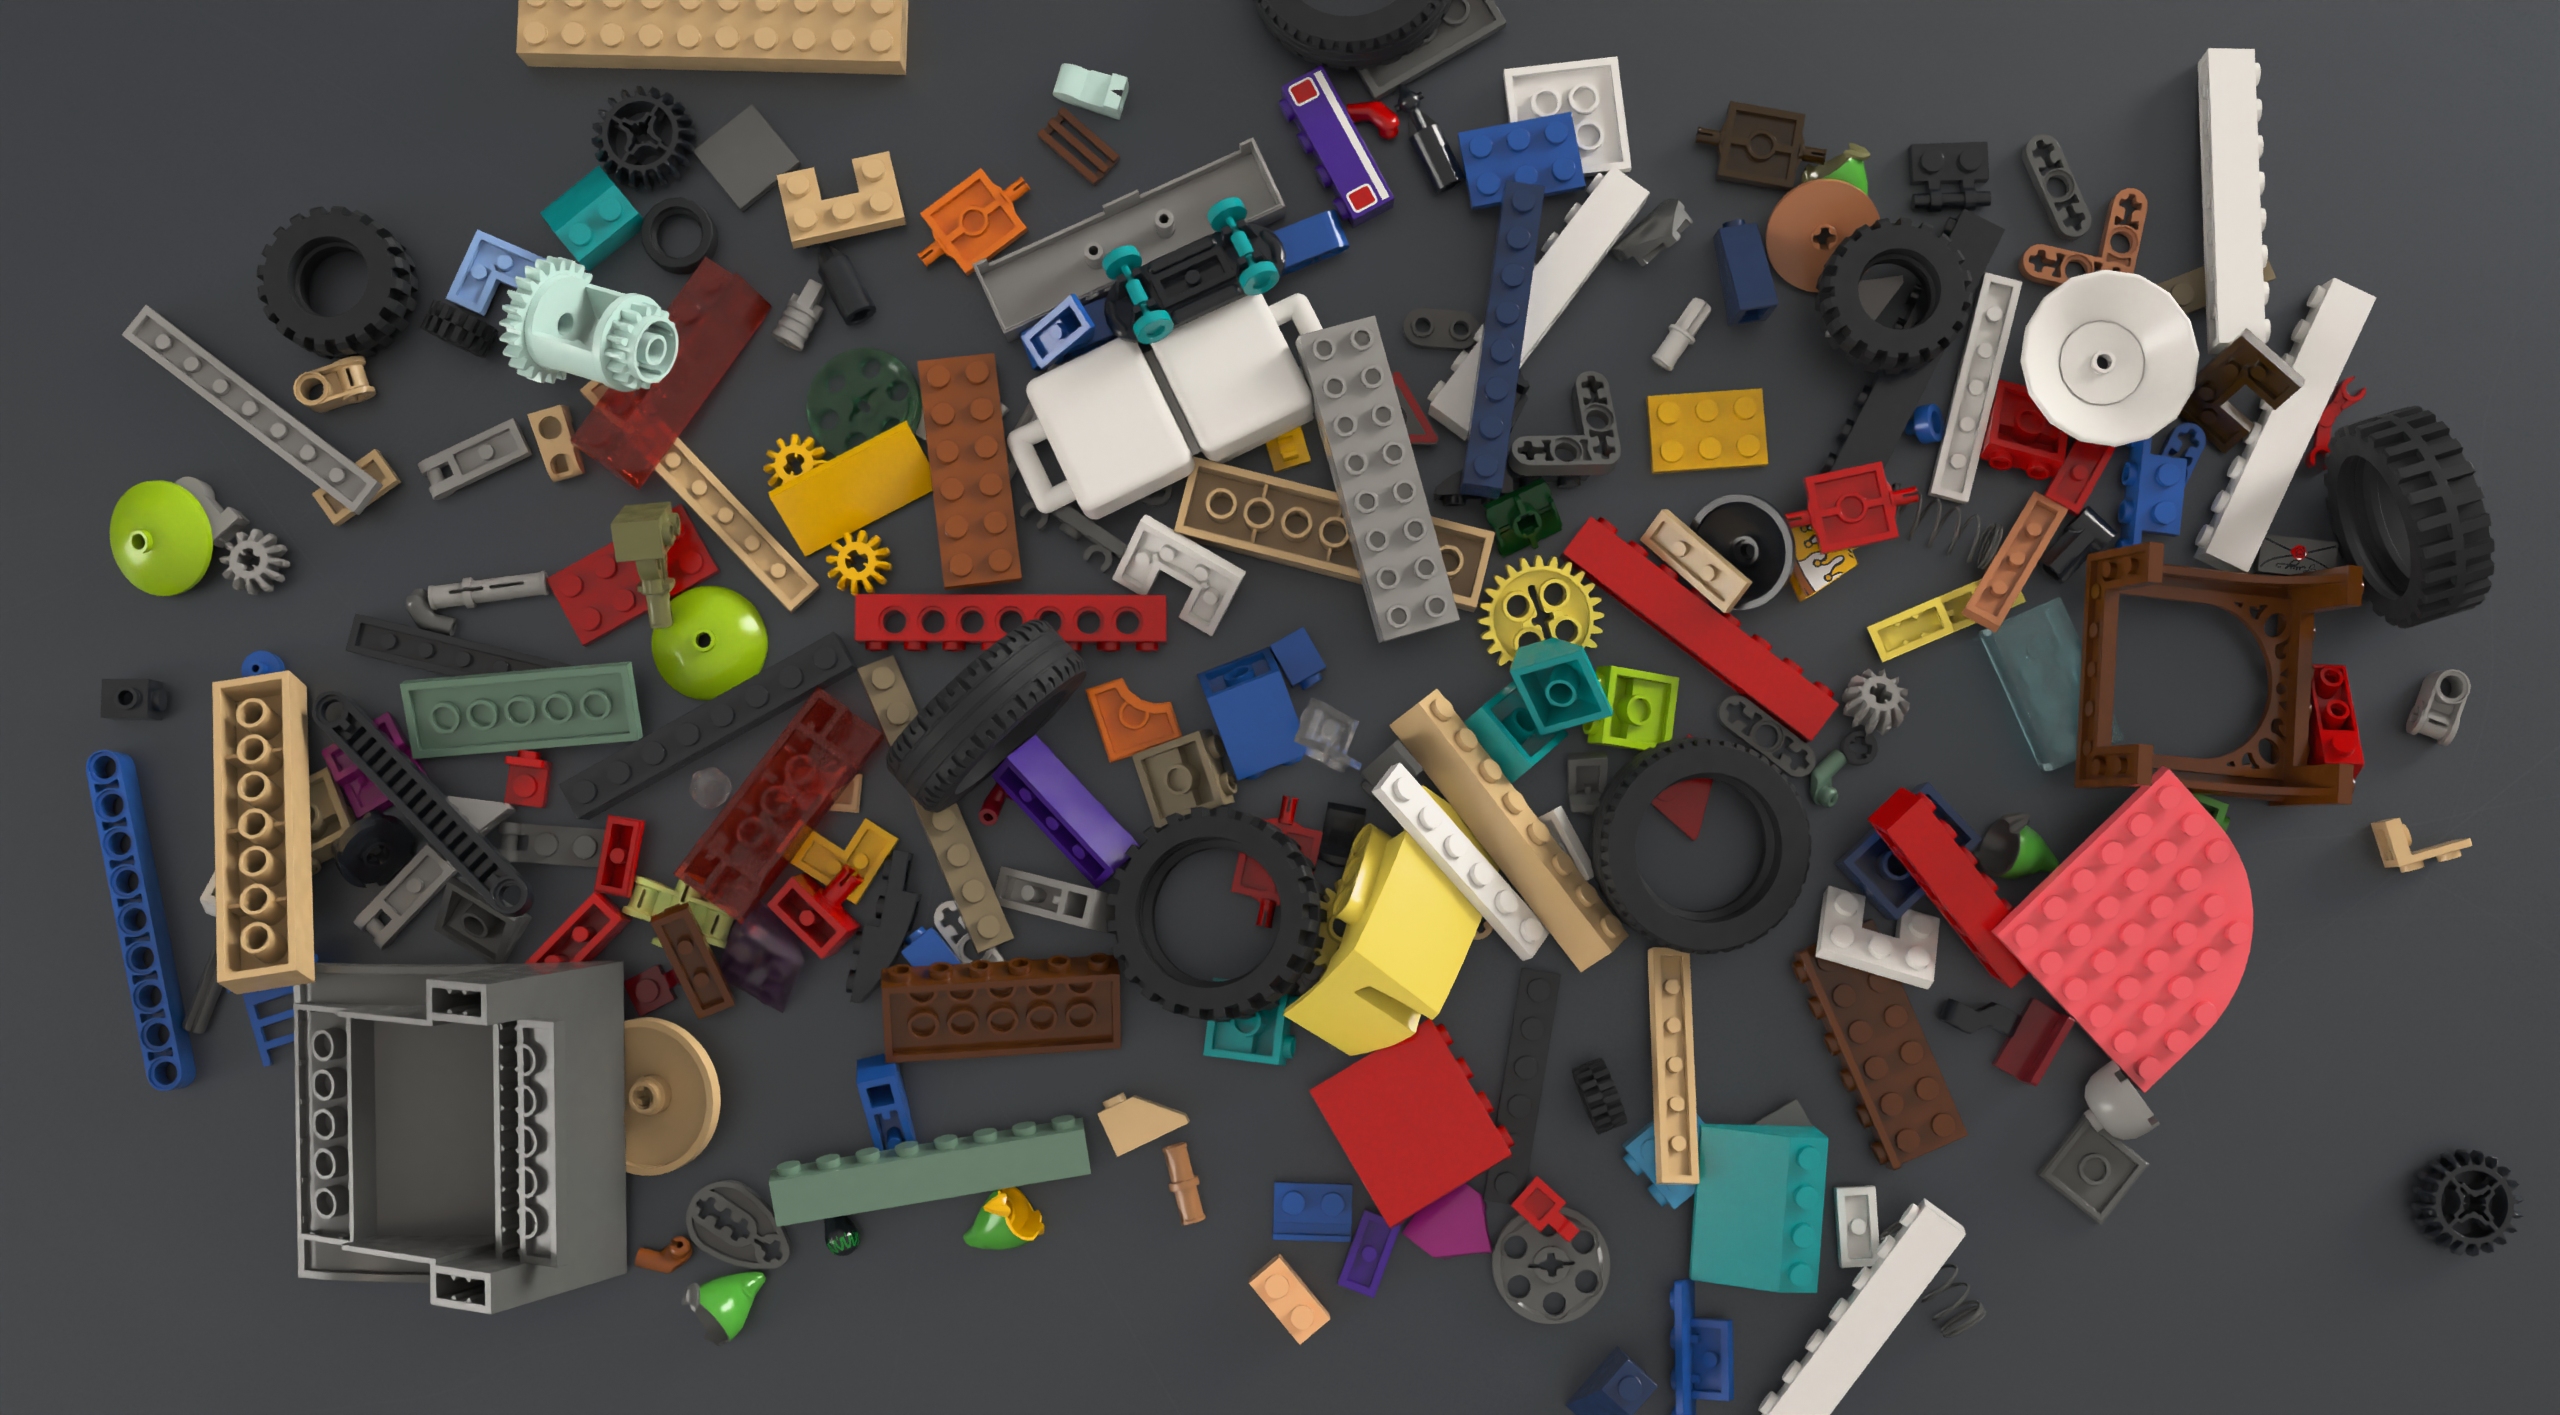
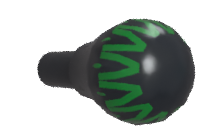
[824,1215,860,1256]

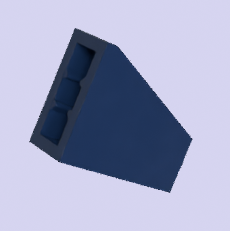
[1713,219,1779,326]
[1565,1346,1658,1415]

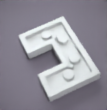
[1112,514,1246,636]
[1815,886,1940,990]

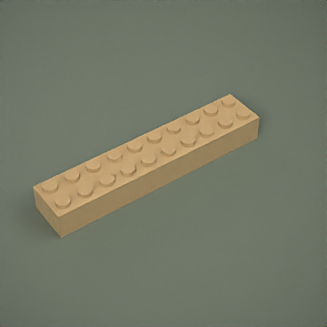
[516,0,908,75]

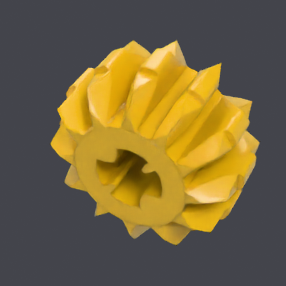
[763,434,827,488]
[826,530,893,596]

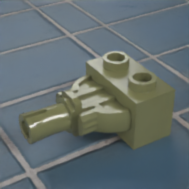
[610,501,681,629]

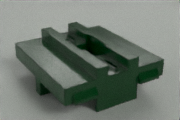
[1483,478,1563,558]

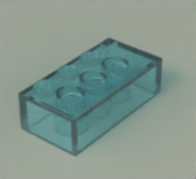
[1978,597,2124,773]

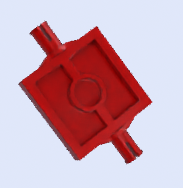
[1784,461,1919,555]
[1231,796,1323,928]

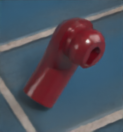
[979,783,1014,826]

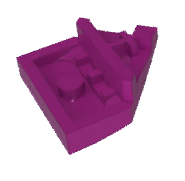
[1402,1183,1493,1260]

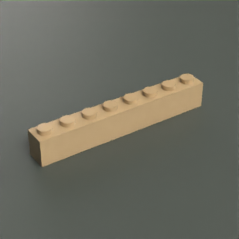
[1389,689,1629,972]

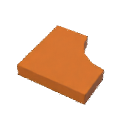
[1086,678,1183,764]

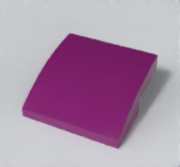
[321,712,430,820]

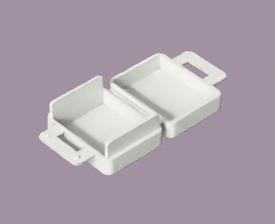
[1007,293,1323,519]

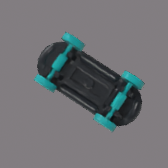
[1102,197,1286,344]

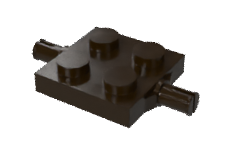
[1695,101,1827,192]

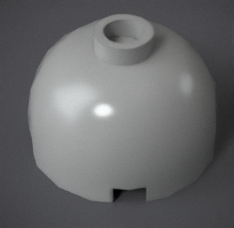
[2084,1060,2160,1140]

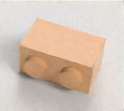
[1249,1253,1330,1345]

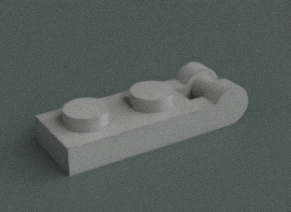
[418,418,532,500]
[354,844,458,950]

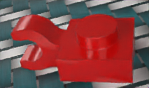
[1510,1176,1580,1242]

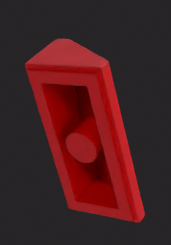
[594,815,645,898]

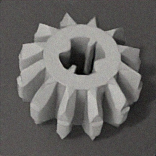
[219,529,291,595]
[1841,669,1910,736]

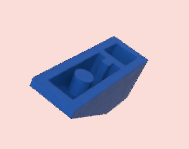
[856,1054,917,1151]

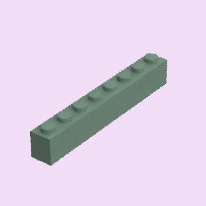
[769,1115,1091,1227]

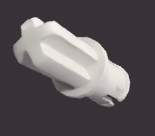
[1652,297,1712,371]

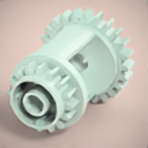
[499,256,679,392]

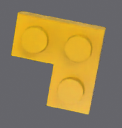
[790,818,900,905]

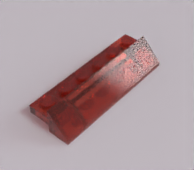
[570,257,772,491]
[673,687,885,925]

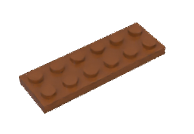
[917,353,1022,590]

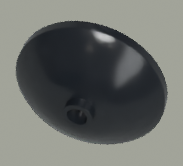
[1689,494,1796,610]

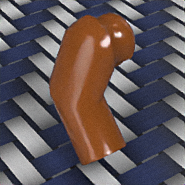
[635,1236,693,1274]

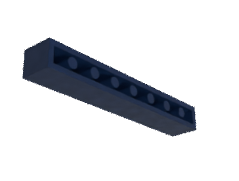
[1459,180,1545,499]

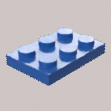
[1457,112,1586,210]

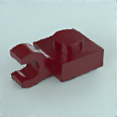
[624,964,681,1017]

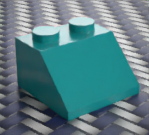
[540,165,644,272]
[1510,637,1613,735]
[1464,680,1569,784]

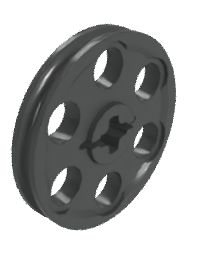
[1492,1206,1610,1324]

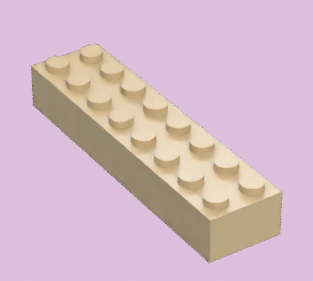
[1174,456,1495,613]
[212,670,315,994]

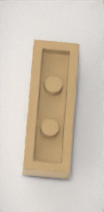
[1640,509,1752,613]

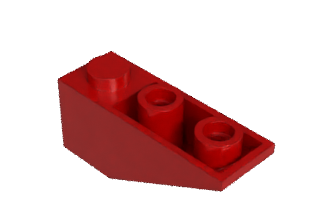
[2307,664,2365,780]

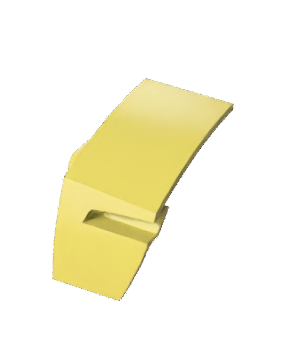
[1283,785,1500,1056]

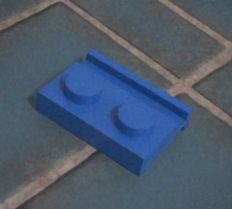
[1273,1181,1353,1242]

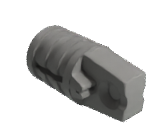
[771,279,825,351]

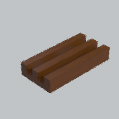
[1037,106,1120,187]

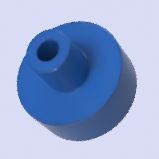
[1905,403,1944,444]
[241,651,285,677]

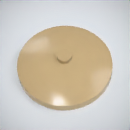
[624,1017,721,1176]

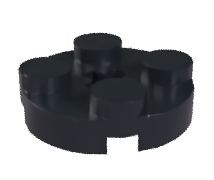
[331,810,415,888]

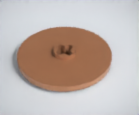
[1765,179,1880,292]

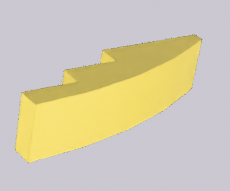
[1867,579,2026,663]

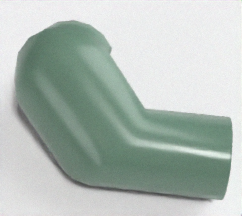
[1810,749,1848,808]

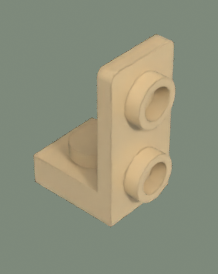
[2371,818,2473,873]

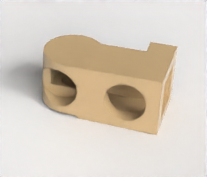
[527,405,585,482]

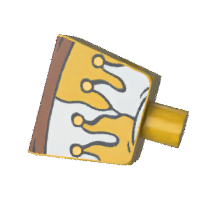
[1789,525,1859,602]

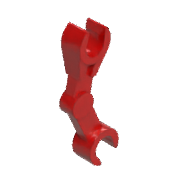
[2305,376,2367,470]

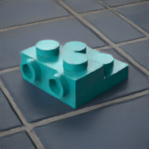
[1203,977,1300,1066]

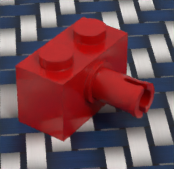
[767,864,864,959]

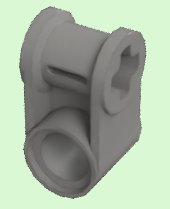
[2406,669,2471,747]

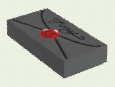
[2254,534,2338,576]

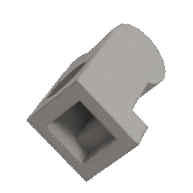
[175,476,251,548]

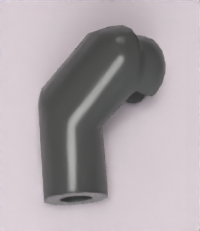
[405,588,457,636]

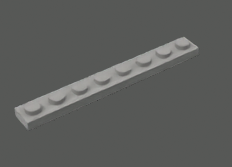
[122,305,383,515]

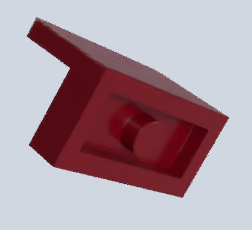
[1992,998,2076,1087]

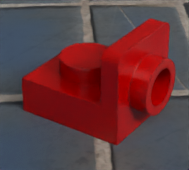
[504,750,553,808]

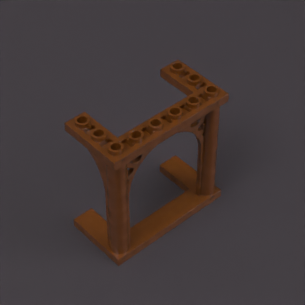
[2074,542,2364,807]

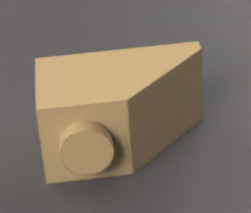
[1098,1092,1190,1157]

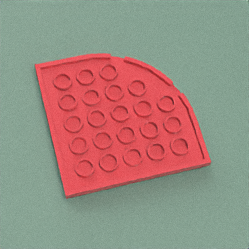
[1991,766,2253,1093]

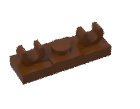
[650,902,735,1020]

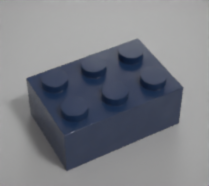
[1835,782,1983,920]

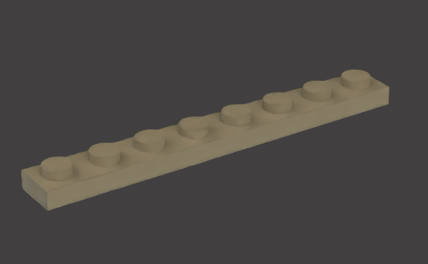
[857,655,1014,955]

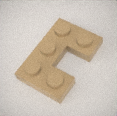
[776,151,906,249]

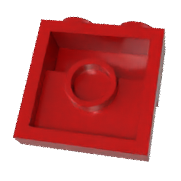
[1979,379,2068,480]

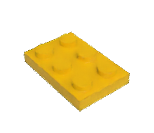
[1646,388,1768,474]

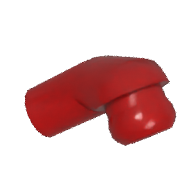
[1347,101,1400,139]

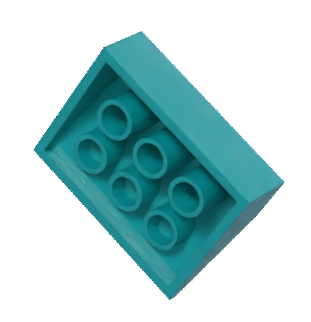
[1689,1124,1829,1293]

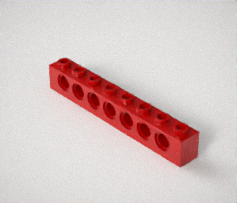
[855,594,1168,652]

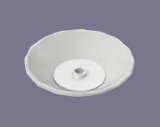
[2020,270,2199,447]

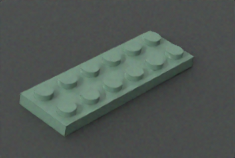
[400,661,643,759]

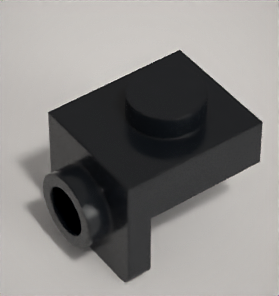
[1318,802,1366,867]

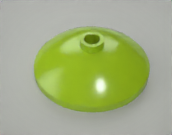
[109,480,213,596]
[651,586,768,701]

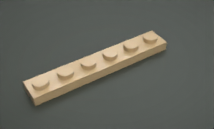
[1647,947,1699,1185]

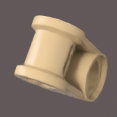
[293,356,376,413]

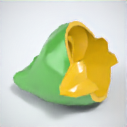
[963,1187,1045,1250]

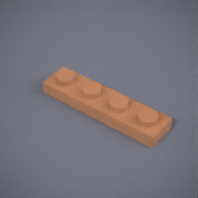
[1962,491,2069,633]

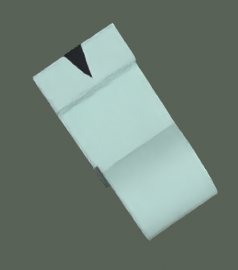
[1053,63,1129,120]

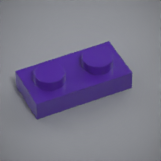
[1337,1209,1401,1298]

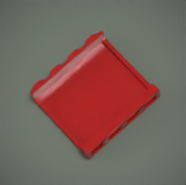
[1309,1019,1515,1230]

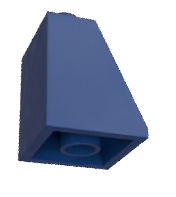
[1197,647,1311,781]

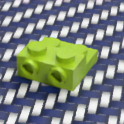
[1583,666,1679,751]

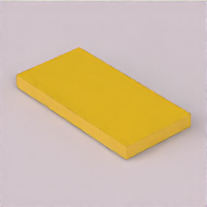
[768,421,933,557]

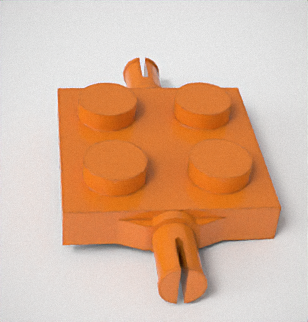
[917,168,1031,276]

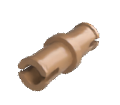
[1162,1142,1206,1225]

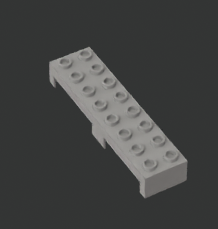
[972,138,1286,342]
[1295,315,1460,643]

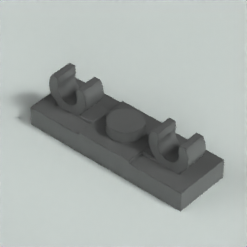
[1019,488,1128,573]

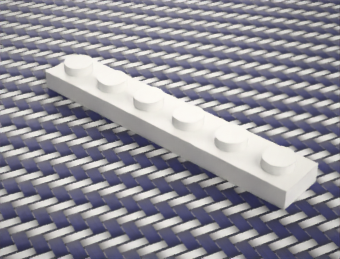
[1928,272,2022,505]
[1371,762,1550,961]

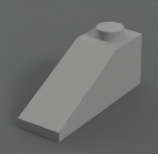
[995,866,1115,934]

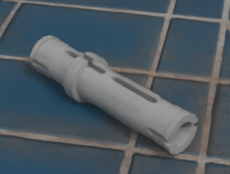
[428,571,550,610]

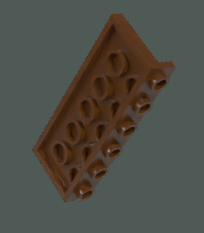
[1791,919,1968,1171]
[881,953,1121,1063]

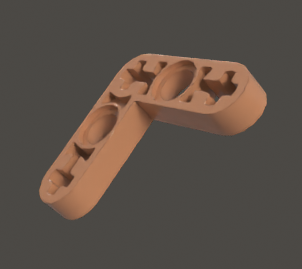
[2018,188,2148,287]

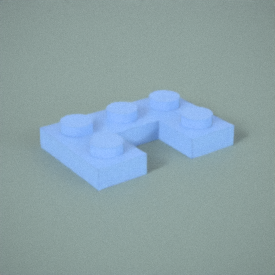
[445,229,546,317]

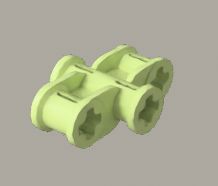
[621,869,741,949]

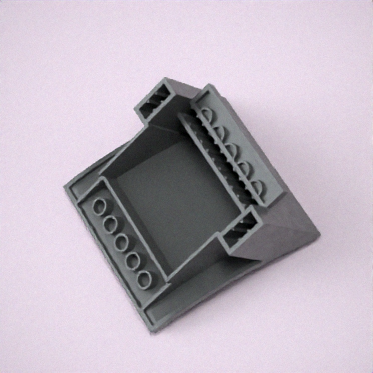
[293,960,627,1314]

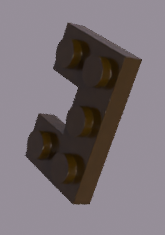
[2180,328,2306,454]

